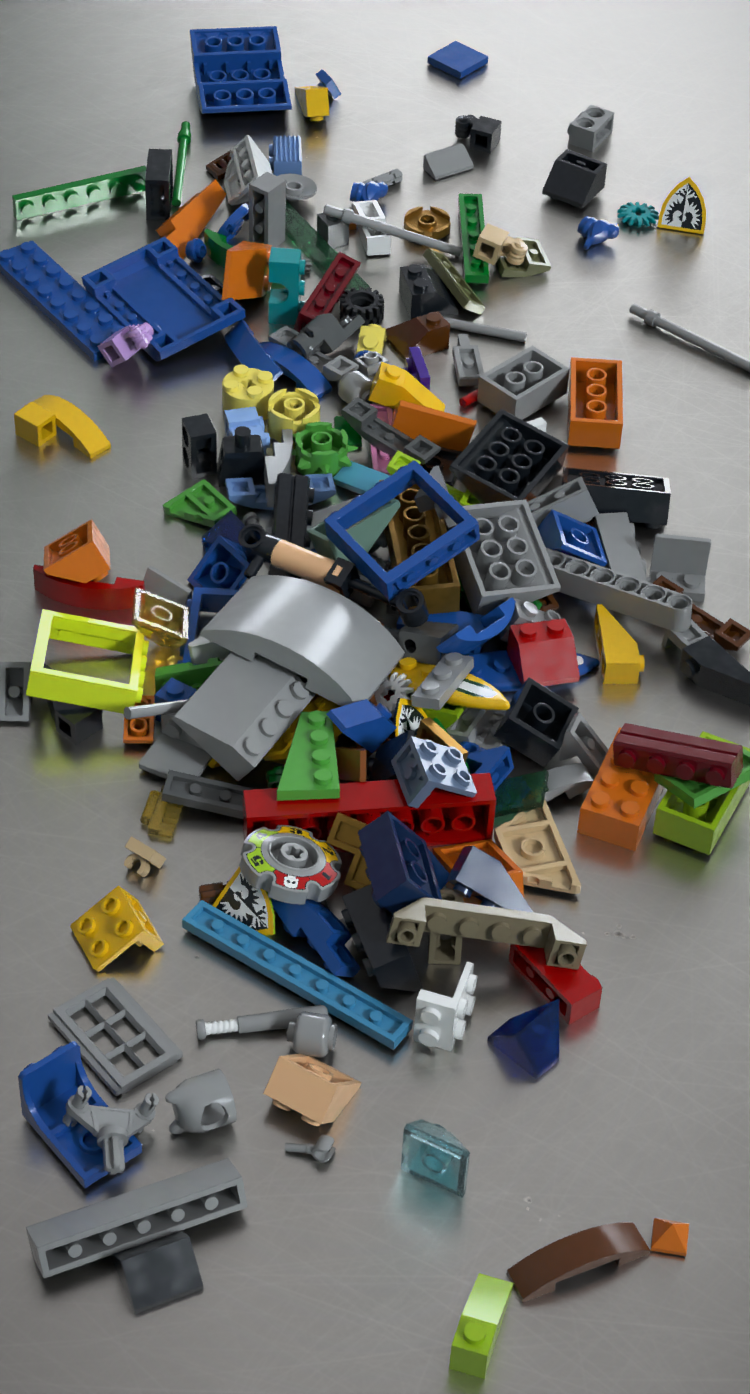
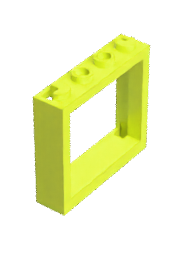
[26,609,149,714]

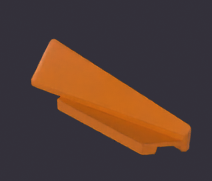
[156,179,226,259]

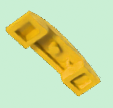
[24,395,111,459]

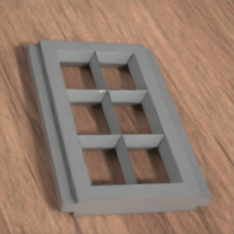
[48,977,183,1097]

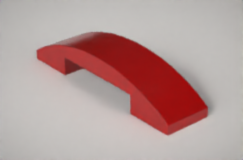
[33,565,145,610]

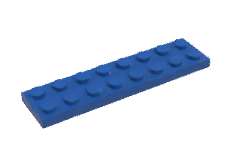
[0,241,124,361]

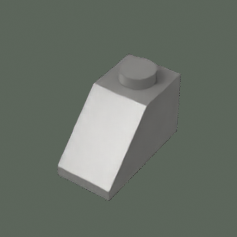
[0,662,32,721]

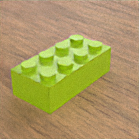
[653,731,750,855]

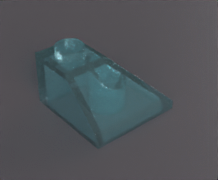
[401,1119,470,1198]

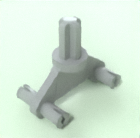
[62,1085,159,1175]

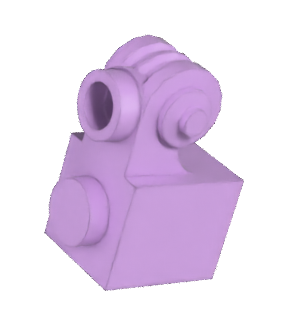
[97,322,154,368]

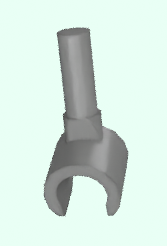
[285,1135,336,1163]

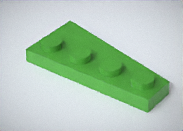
[277,710,340,801]

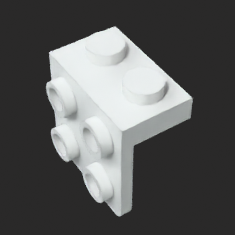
[413,961,478,1052]

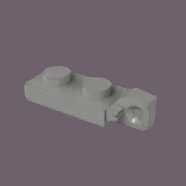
[452,334,484,386]

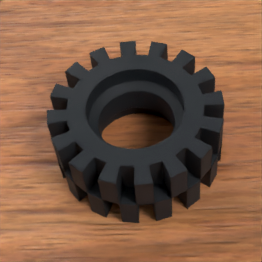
[339,287,384,329]

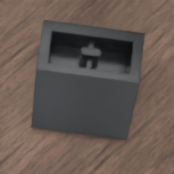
[542,149,607,209]

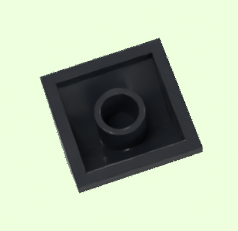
[110,1231,203,1314]

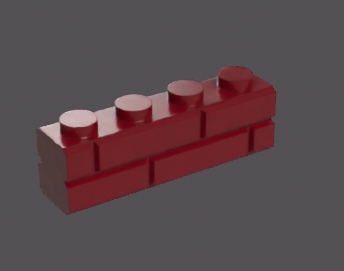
[613,723,743,789]

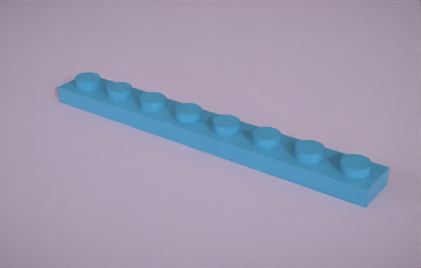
[182,900,413,1050]

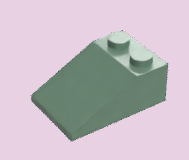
[307,498,401,562]

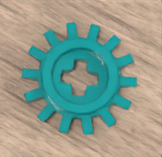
[617,202,659,227]

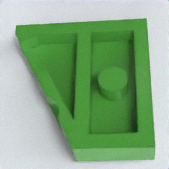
[163,479,237,528]

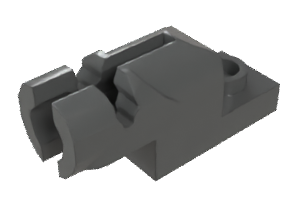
[287,313,365,359]

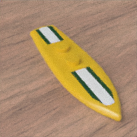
[388,657,510,710]

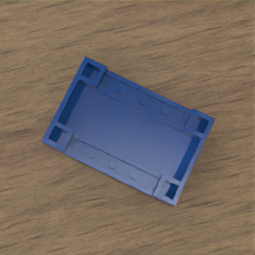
[82,236,246,361]

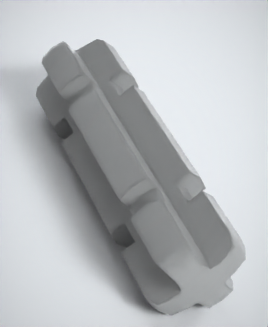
[362,169,403,187]

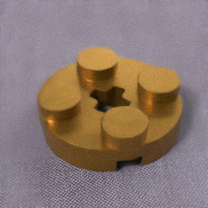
[403,206,451,240]

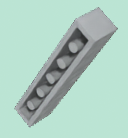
[26,1158,248,1278]

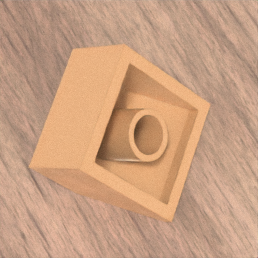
[263,1054,361,1126]

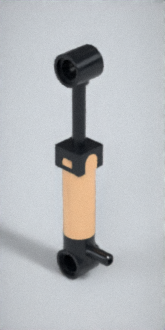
[238,524,429,627]

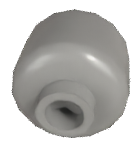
[338,371,373,404]
[287,1012,337,1058]

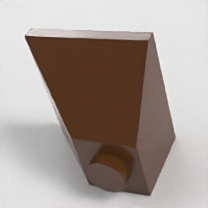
[386,311,450,361]

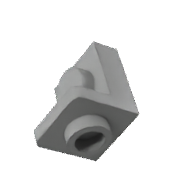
[662,619,708,651]

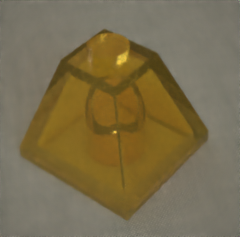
[132,587,189,649]

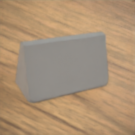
[423,143,474,180]
[143,566,192,621]

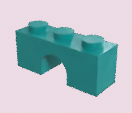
[268,247,306,325]

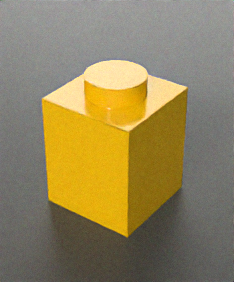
[14,402,57,447]

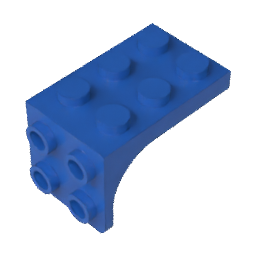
[18,1041,142,1188]

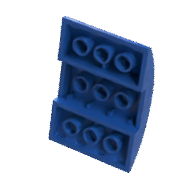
[190,26,292,114]

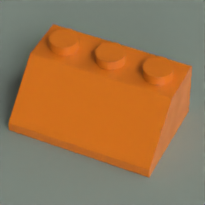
[43,519,111,583]

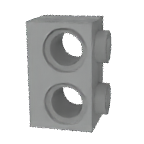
[567,105,615,152]

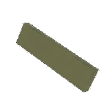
[423,248,486,315]

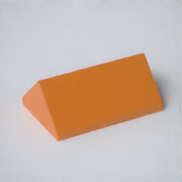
[391,400,477,452]

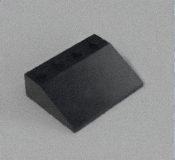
[449,409,569,504]
[561,467,671,528]

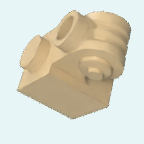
[472,223,528,265]

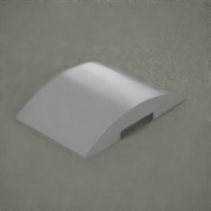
[200,575,405,706]

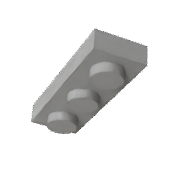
[411,652,474,710]

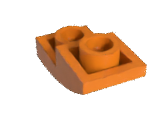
[123,695,155,743]

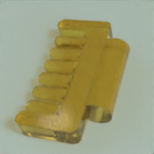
[140,785,183,839]

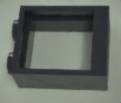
[145,149,173,221]

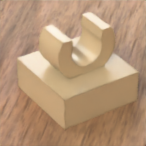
[124,836,166,878]

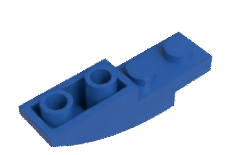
[271,898,361,977]

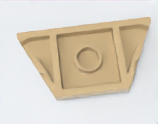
[494,798,581,894]

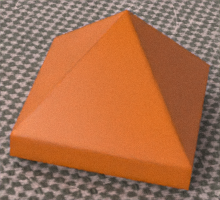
[650,1218,689,1256]

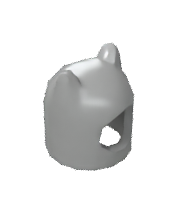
[165,1069,237,1134]

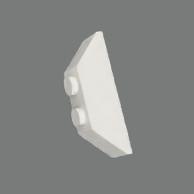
[224,134,272,206]

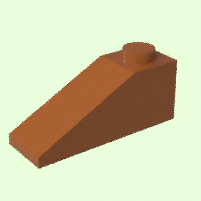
[335,747,366,782]

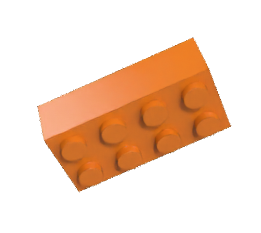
[568,357,623,449]
[577,727,664,851]

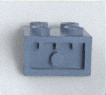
[391,736,477,808]

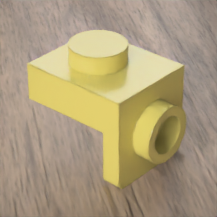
[356,324,387,355]

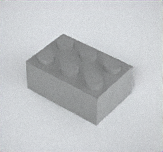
[477,345,570,420]

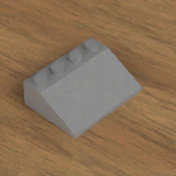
[444,499,561,615]
[172,651,316,781]

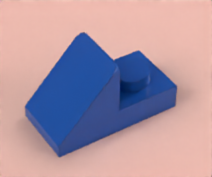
[466,745,514,792]

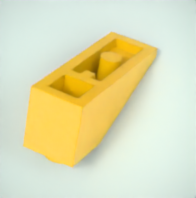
[295,86,330,121]
[368,362,445,412]
[594,604,645,684]

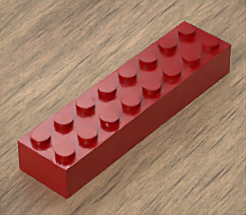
[243,773,496,853]

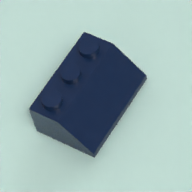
[358,811,442,914]

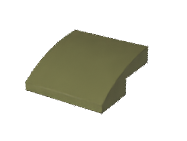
[495,237,551,278]

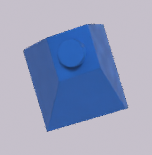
[537,509,607,567]
[187,535,251,590]

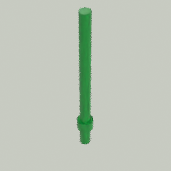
[172,121,191,207]

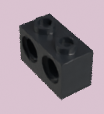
[182,413,217,479]

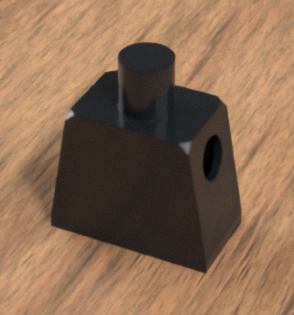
[217,426,265,487]

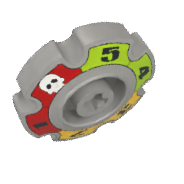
[239,825,342,905]

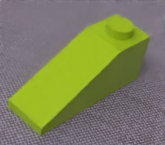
[449,1273,514,1379]

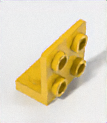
[70,885,164,972]

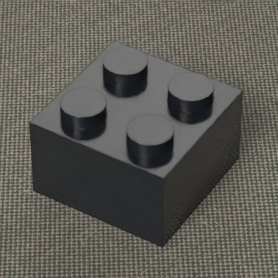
[494,677,579,767]

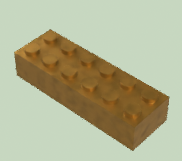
[379,480,460,614]

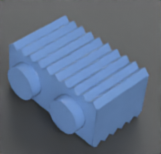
[269,135,302,176]

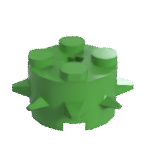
[292,422,358,477]

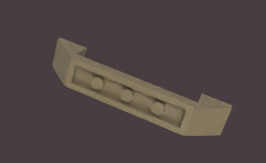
[386,897,587,970]

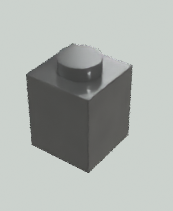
[317,213,349,250]

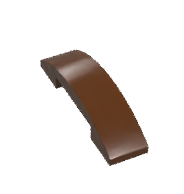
[652,575,750,651]
[506,1222,650,1303]

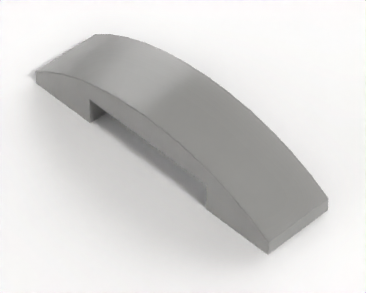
[268,326,359,381]

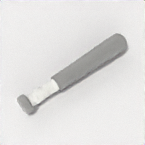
[196,1005,328,1040]

